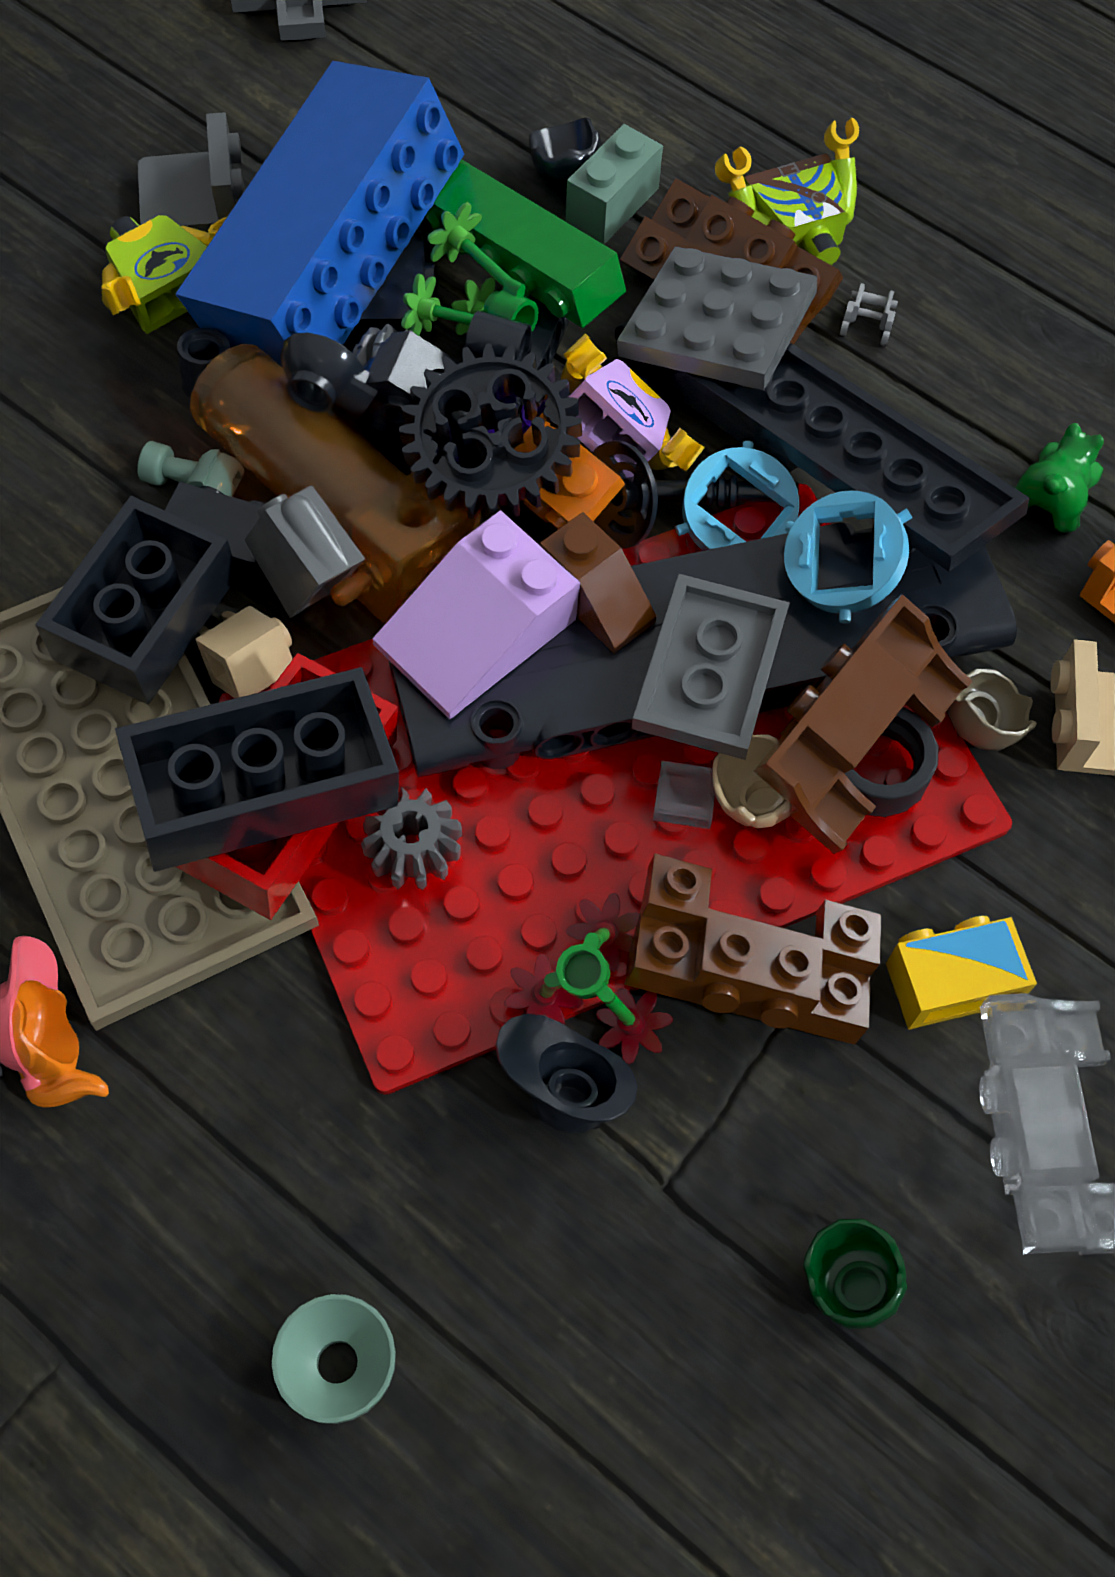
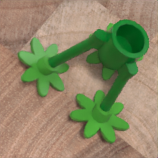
[401,202,539,336]

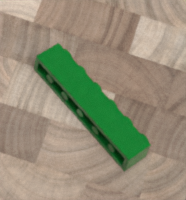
[420,159,626,329]

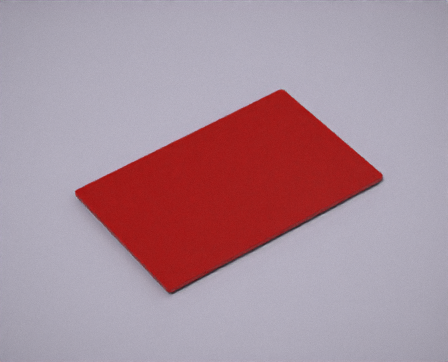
[219,483,1012,1095]

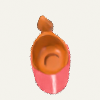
[0,936,109,1107]

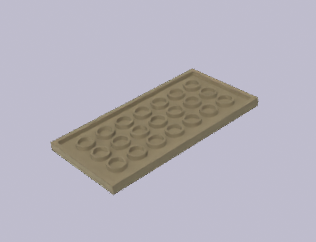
[0,587,319,1031]

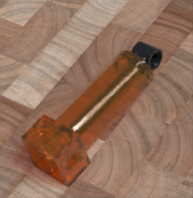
[177,327,481,624]

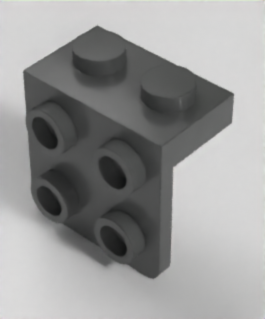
[138,112,245,231]

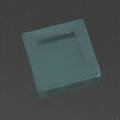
[653,761,715,829]

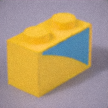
[886,916,1037,1030]

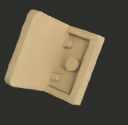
[1051,640,1115,776]

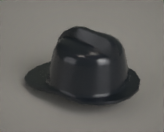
[495,1014,638,1133]

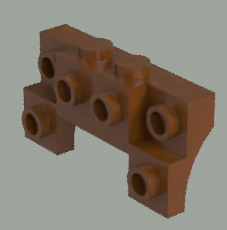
[620,178,843,345]
[754,594,972,854]
[624,854,881,1045]

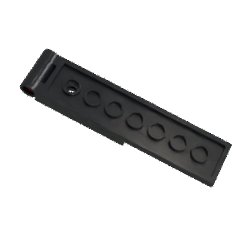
[615,319,1029,572]

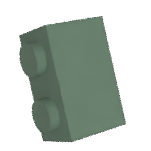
[566,124,663,244]

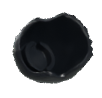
[529,117,602,190]

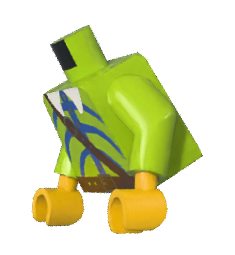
[715,118,859,265]

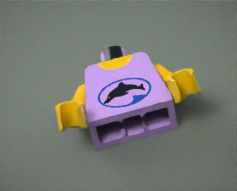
[561,333,704,477]

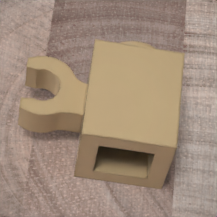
[195,606,293,698]

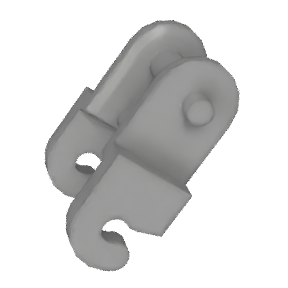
[839,283,898,347]

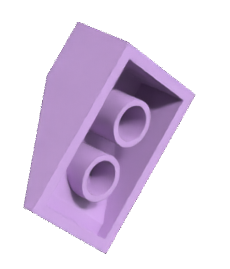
[373,510,580,719]

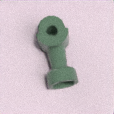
[138,441,244,497]

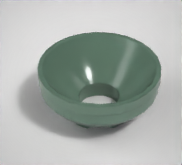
[272,1294,396,1424]

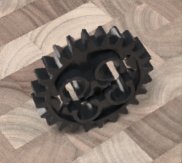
[399,343,582,519]

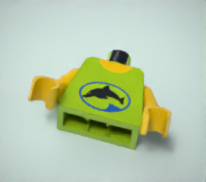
[101,215,227,334]

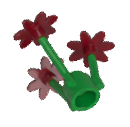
[504,893,673,1065]

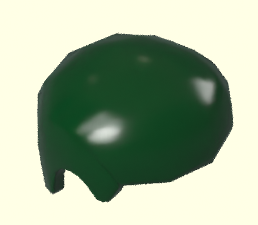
[803,1219,907,1329]

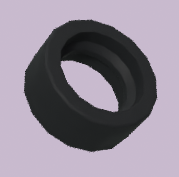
[844,707,938,817]

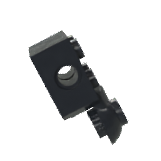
[280,331,467,469]

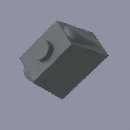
[244,485,365,618]

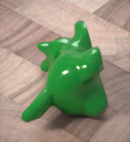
[1015,423,1104,533]

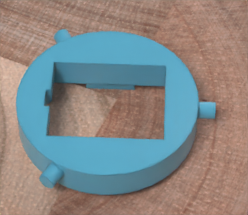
[675,441,799,551]
[784,491,913,623]

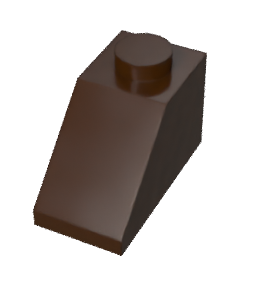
[540,512,657,654]

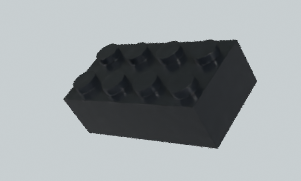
[115,667,399,872]

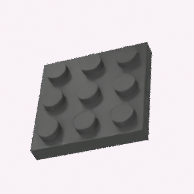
[617,246,817,391]

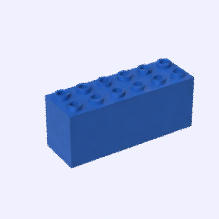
[175,61,464,378]

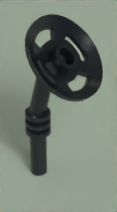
[592,441,799,549]

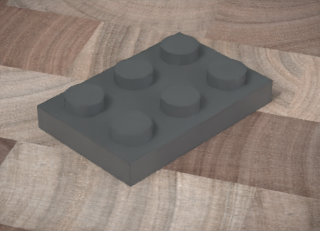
[632,574,789,760]

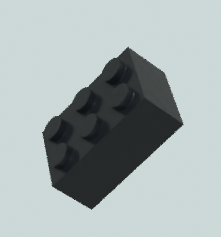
[35,496,238,705]

